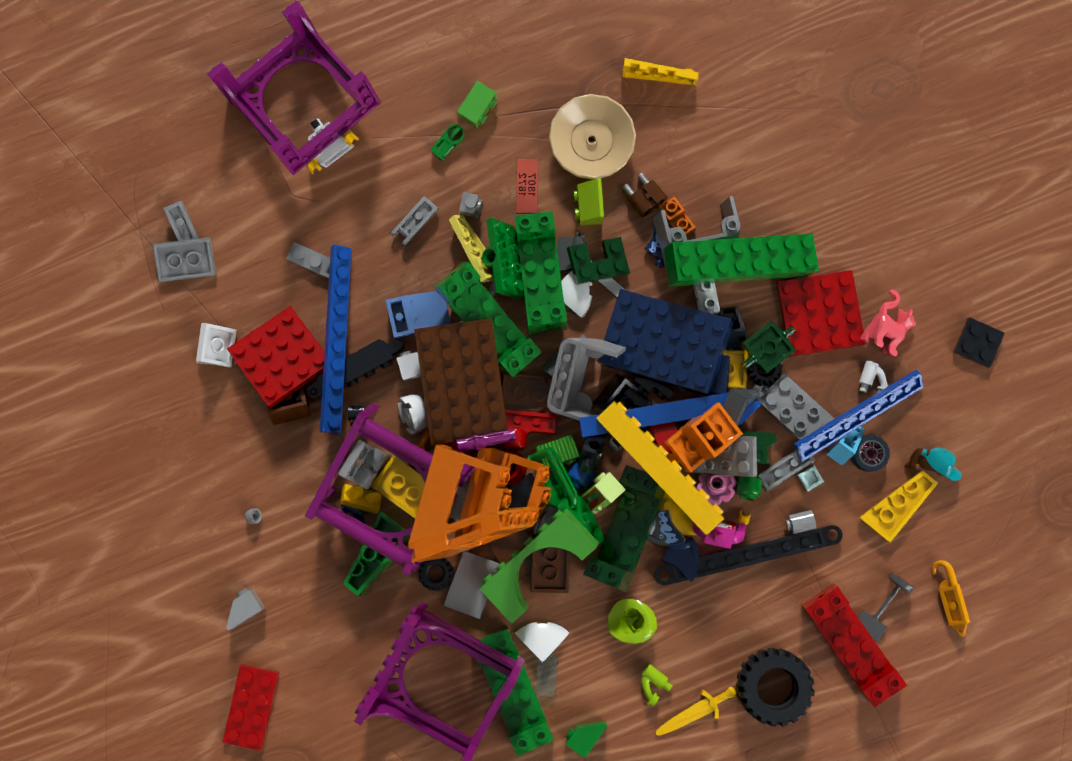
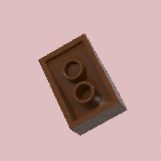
[267,385,311,425]

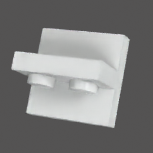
[196,323,237,367]

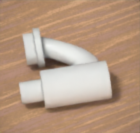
[859,361,888,393]

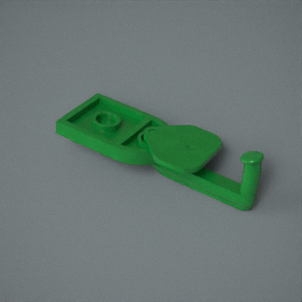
[528,447,605,545]

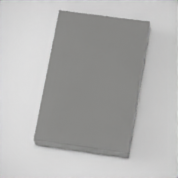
[152,237,217,282]
[443,551,500,619]

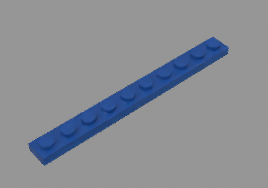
[320,244,351,435]

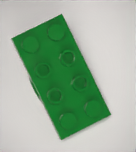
[482,217,524,300]

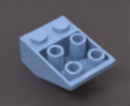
[386,291,451,340]

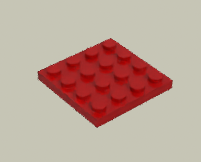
[776,270,866,357]
[227,306,325,409]

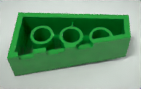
[343,511,410,597]

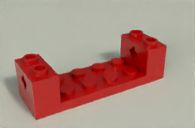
[802,583,908,708]

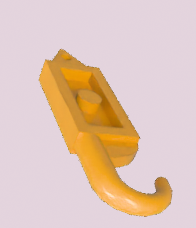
[932,560,970,637]

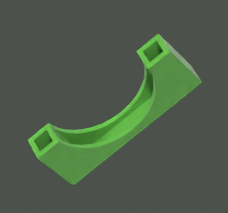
[480,508,599,624]

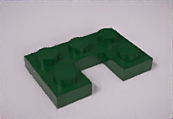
[567,237,630,285]

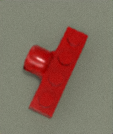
[503,409,557,451]

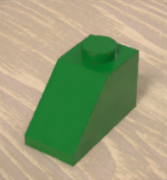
[565,720,608,758]

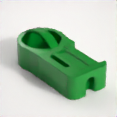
[431,124,465,162]

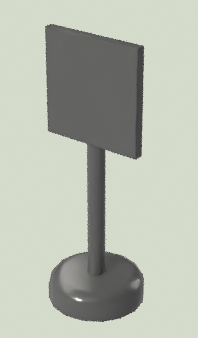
[858,572,915,643]

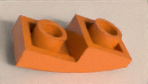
[659,196,696,237]

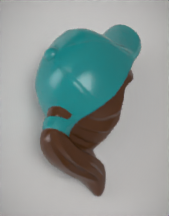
[905,447,962,481]

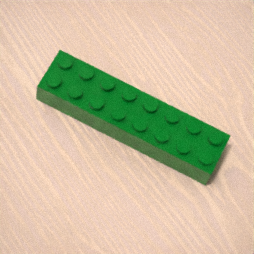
[664,233,819,287]

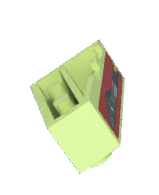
[581,472,625,516]

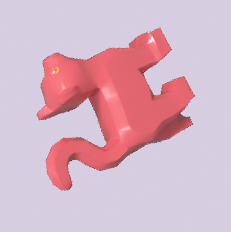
[860,289,916,357]

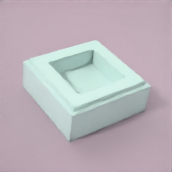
[797,465,824,492]

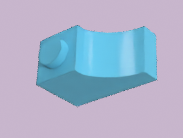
[826,426,865,465]

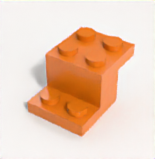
[665,402,743,473]

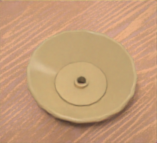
[549,94,636,180]

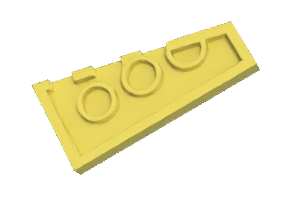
[449,215,494,282]

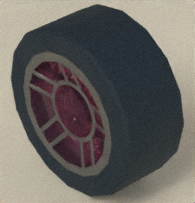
[851,435,890,472]

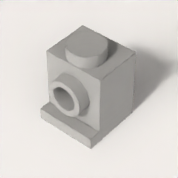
[459,192,483,219]

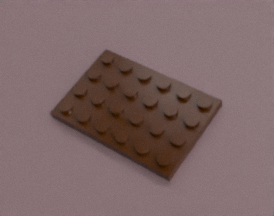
[414,318,508,445]

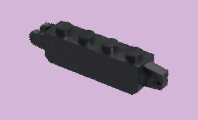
[307,339,404,399]

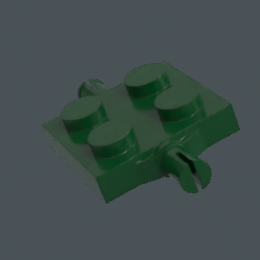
[741,321,796,375]

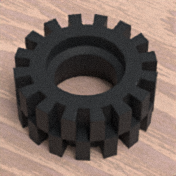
[747,362,783,385]
[418,558,454,591]

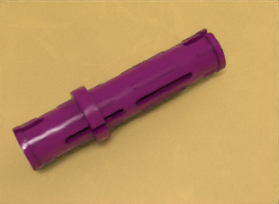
[456,429,516,452]

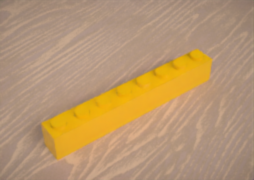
[596,401,724,535]

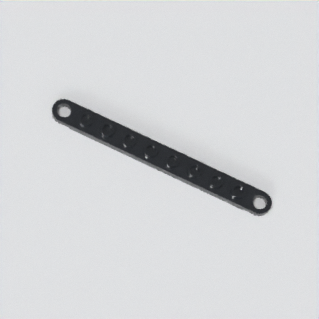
[654,525,843,585]

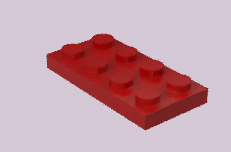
[222,664,279,751]

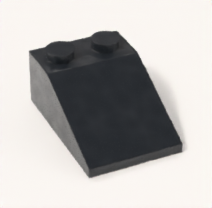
[593,373,657,433]

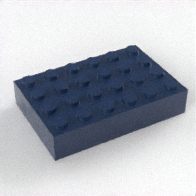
[597,289,733,396]

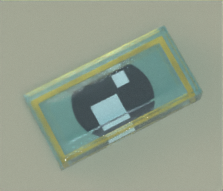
[536,655,558,696]

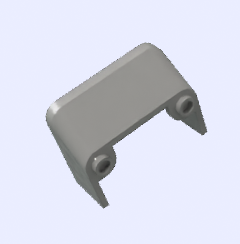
[653,196,740,267]
[547,338,626,420]

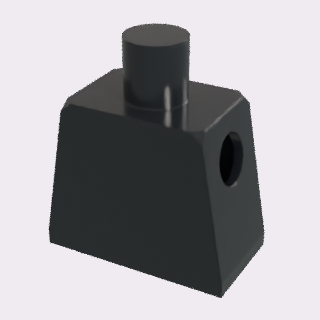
[577,433,608,473]

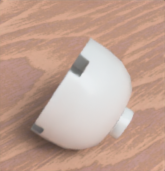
[397,395,428,434]

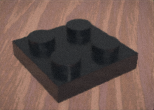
[953,317,1005,368]

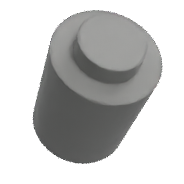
[785,510,816,534]

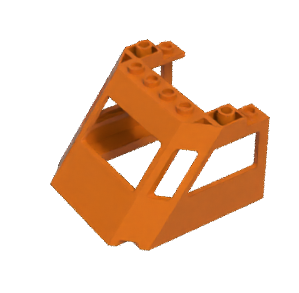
[408,445,551,563]

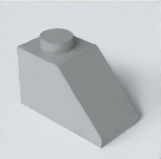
[226,588,266,631]

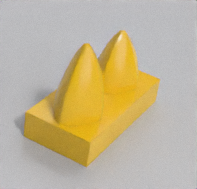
[341,484,381,514]

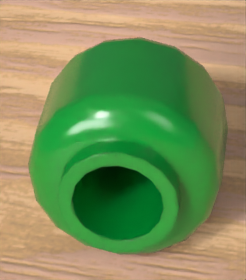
[736,476,762,501]

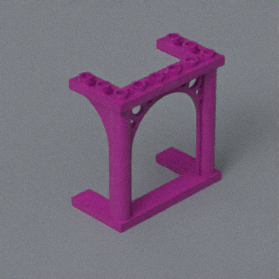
[207,0,381,176]
[305,403,475,576]
[354,602,525,761]

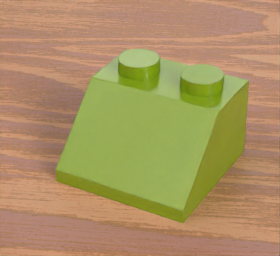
[574,178,604,226]

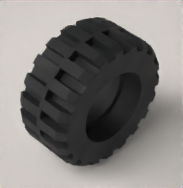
[736,648,815,727]

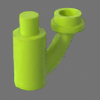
[641,664,673,707]

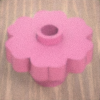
[697,473,736,506]

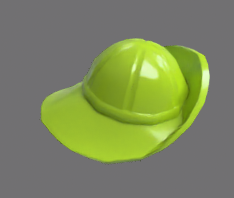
[608,599,657,644]

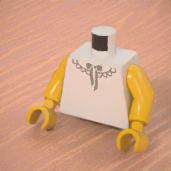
[307,119,359,174]

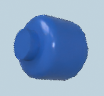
[568,461,596,490]

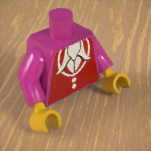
[693,510,751,549]

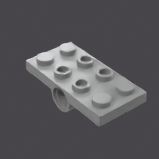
[758,373,835,440]
[684,436,757,477]
[338,439,390,489]

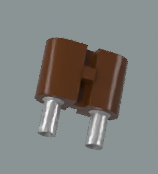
[623,173,668,217]

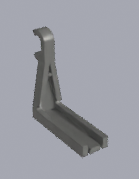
[723,384,768,448]

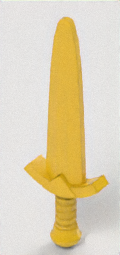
[656,687,736,736]

